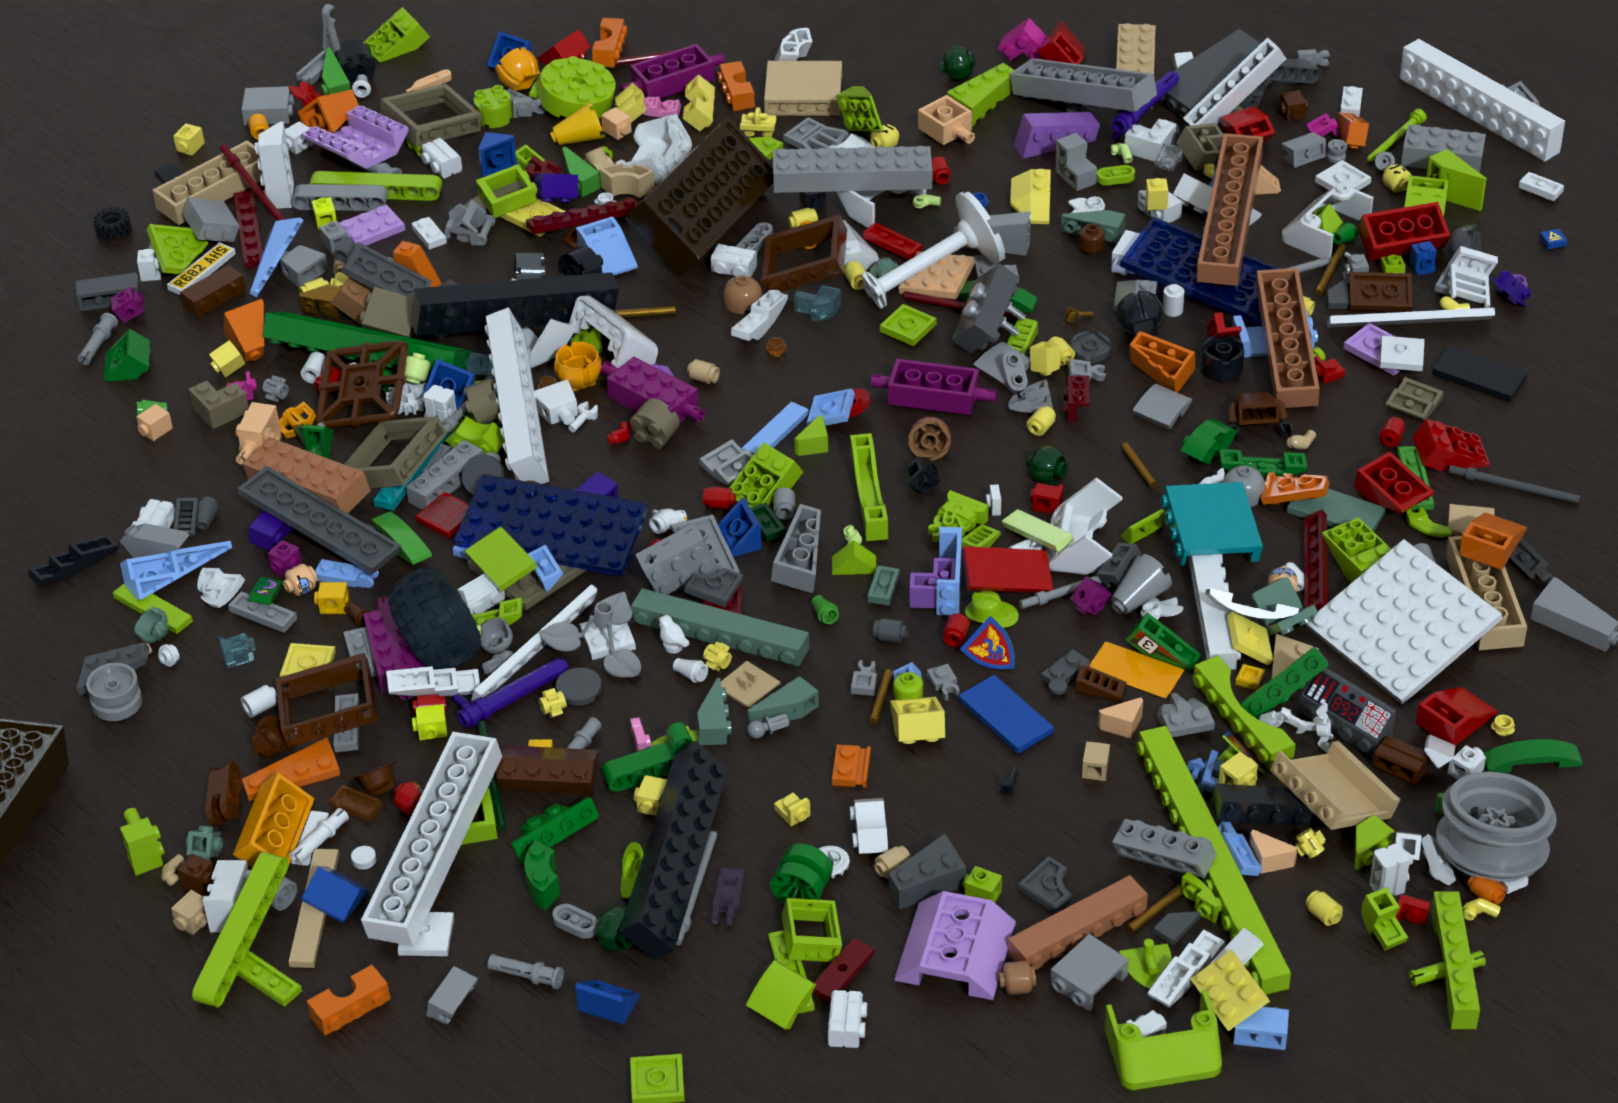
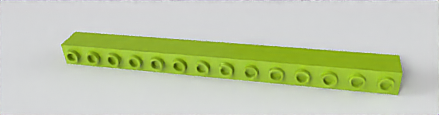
[1136,726,1291,995]

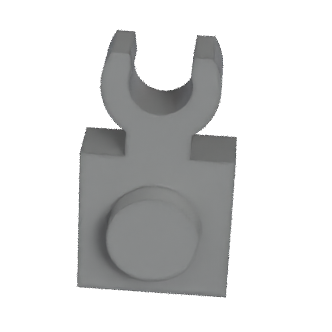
[1296,49,1330,66]
[512,97,545,118]
[1068,359,1106,382]
[851,660,877,696]
[927,664,959,701]

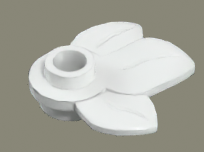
[1068,197,1105,213]
[1141,597,1183,620]

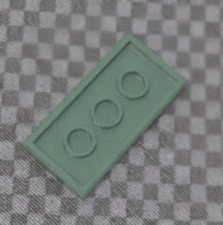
[1287,489,1386,532]

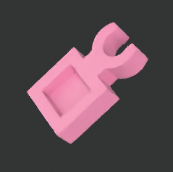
[630,717,651,752]

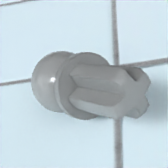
[482,650,514,674]
[747,713,789,739]

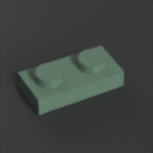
[868,566,900,606]

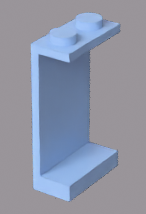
[1232,311,1318,358]
[937,527,962,615]

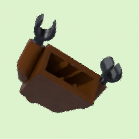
[1228,392,1293,440]

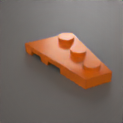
[1261,472,1329,505]

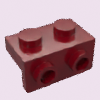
[1063,375,1090,422]

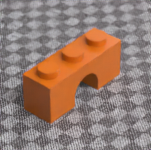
[717,61,755,111]
[307,965,390,1036]

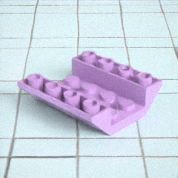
[301,106,409,169]
[895,891,1016,1000]

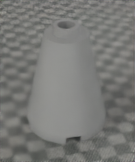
[1111,554,1172,614]

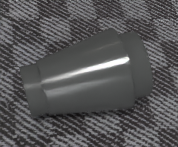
[196,497,219,530]

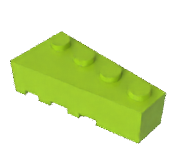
[947,63,1014,127]

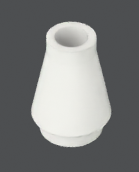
[352,75,371,98]
[673,658,708,683]

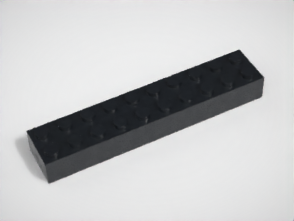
[410,272,619,336]
[619,741,729,960]

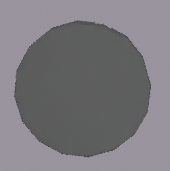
[1070,331,1111,363]
[462,454,504,497]
[556,668,602,706]

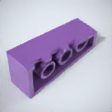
[1014,112,1100,159]

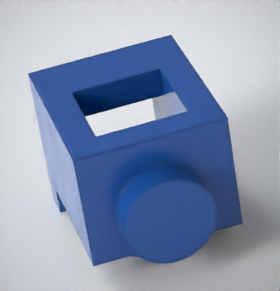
[1409,241,1437,276]

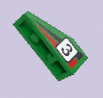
[1125,612,1202,671]

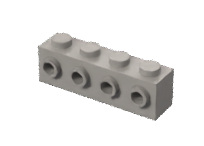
[406,440,483,510]
[1112,819,1217,879]

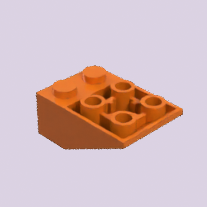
[1459,512,1527,570]

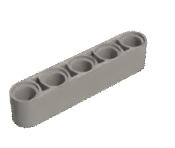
[291,184,388,211]

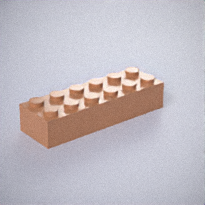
[242,437,371,513]

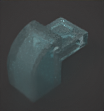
[794,285,841,321]

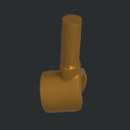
[1064,307,1093,323]

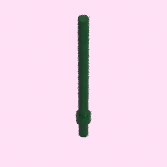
[477,721,507,831]

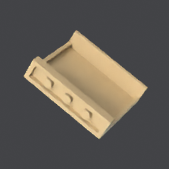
[764,61,842,116]
[1270,741,1401,830]

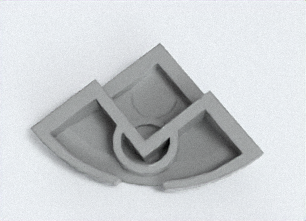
[1008,379,1053,413]

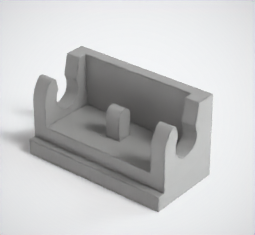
[1281,132,1326,168]
[426,966,478,1024]

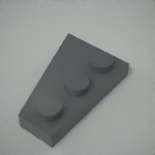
[76,642,150,695]

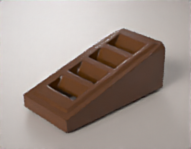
[1076,665,1126,701]

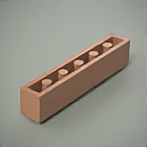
[1008,875,1148,970]

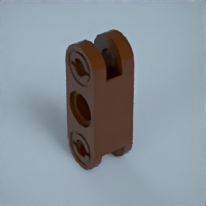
[205,761,242,826]

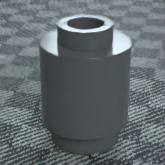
[873,618,908,643]

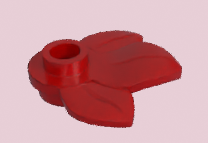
[289,81,322,107]

